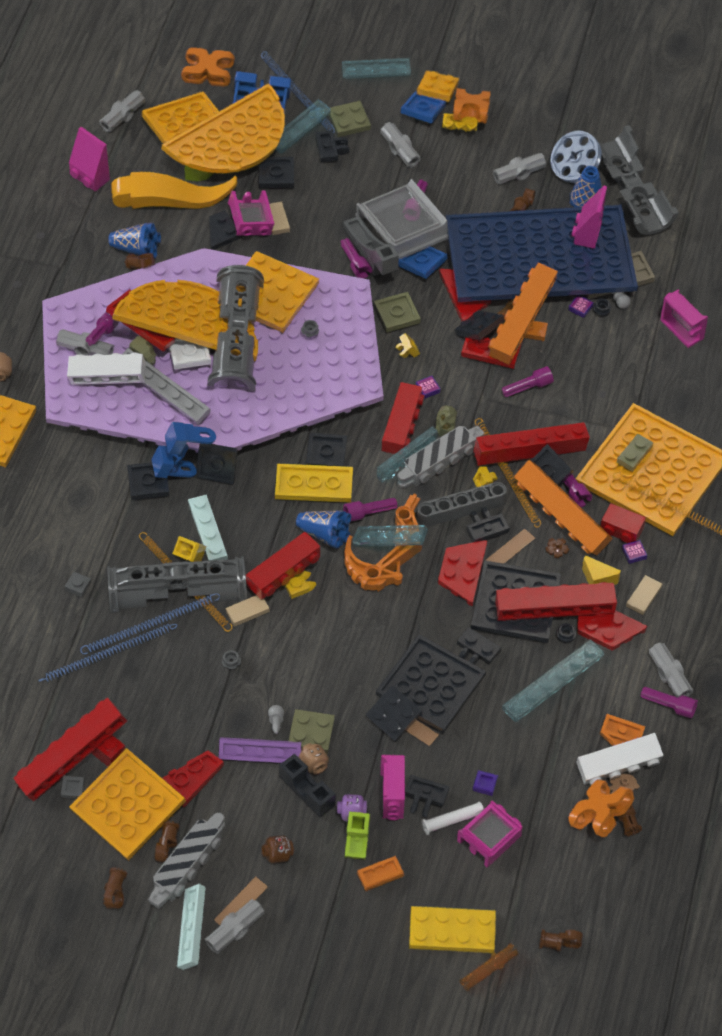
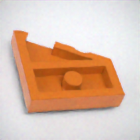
[600,714,645,746]

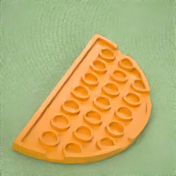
[161,83,285,173]
[112,280,258,361]

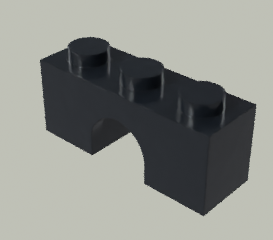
[279,753,336,818]

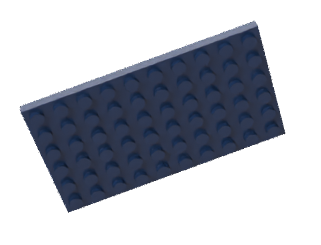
[446,205,638,302]

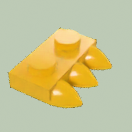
[442,113,478,131]
[284,571,317,599]

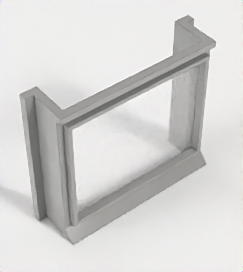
[355,179,448,260]

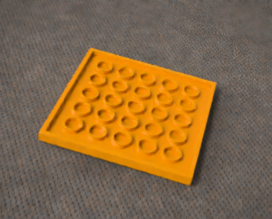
[575,403,722,536]

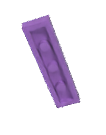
[219,737,301,763]

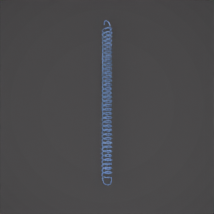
[261,52,334,133]
[81,593,220,654]
[39,624,177,682]

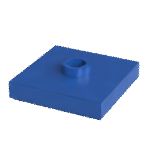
[400,91,446,123]
[398,247,447,279]

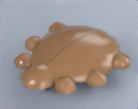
[609,774,639,793]

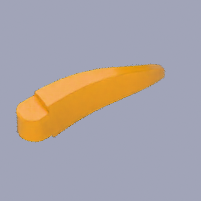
[111,172,237,209]

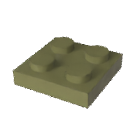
[328,101,371,137]
[374,292,421,333]
[289,709,335,754]

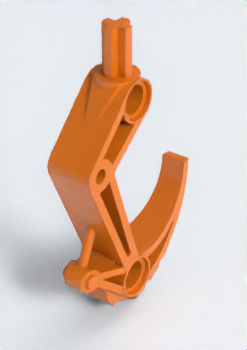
[344,494,423,592]

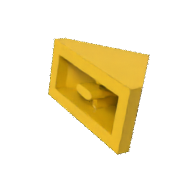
[172,536,207,562]
[582,555,621,585]

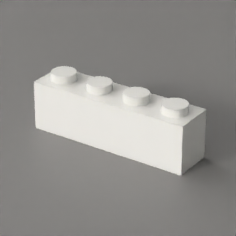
[67,353,146,385]
[576,733,663,785]

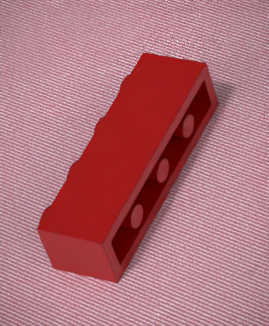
[382,382,425,456]
[246,532,320,600]

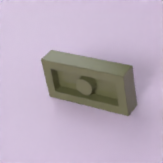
[617,434,653,472]

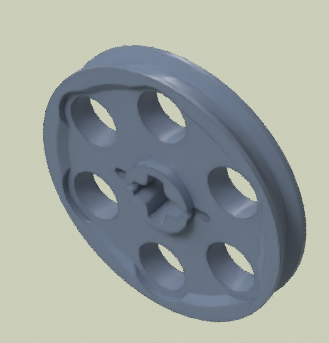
[551,131,601,183]

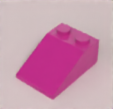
[69,127,110,191]
[572,186,607,248]

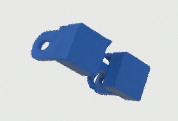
[233,71,291,115]
[152,422,216,478]

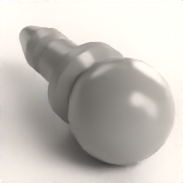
[612,292,631,309]
[268,705,284,734]

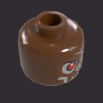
[262,835,294,864]

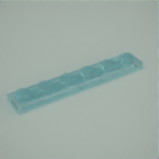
[502,639,604,723]

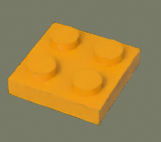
[417,71,459,102]

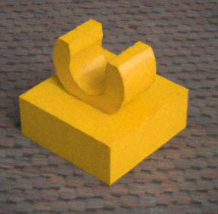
[396,333,420,358]
[473,467,498,487]

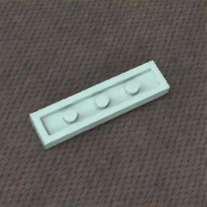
[188,495,228,561]
[177,884,205,970]

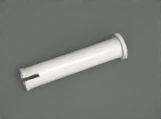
[421,802,484,835]

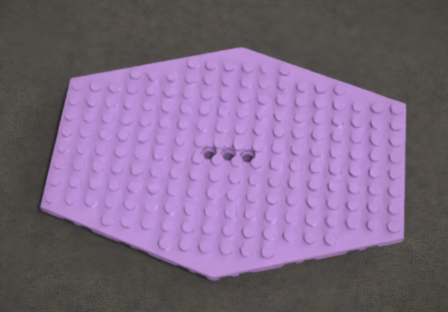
[42,249,383,453]

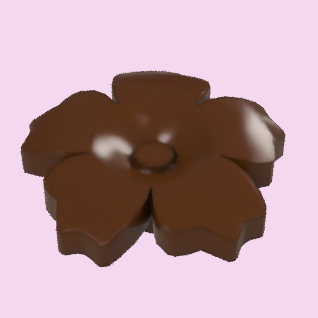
[545,538,569,558]

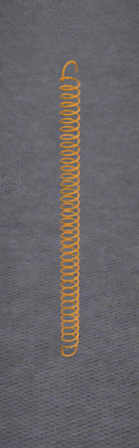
[475,418,541,528]
[613,472,722,535]
[139,532,232,631]

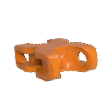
[181,48,235,86]
[453,88,490,123]
[569,779,634,837]

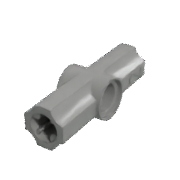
[100,90,145,132]
[381,122,421,168]
[493,153,546,184]
[56,329,114,356]
[649,643,693,697]
[205,899,264,954]

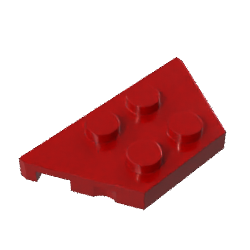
[439,269,491,321]
[438,540,487,606]
[577,610,647,651]

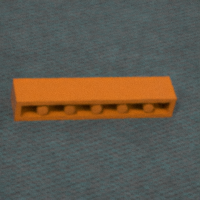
[488,263,558,365]
[514,460,613,555]

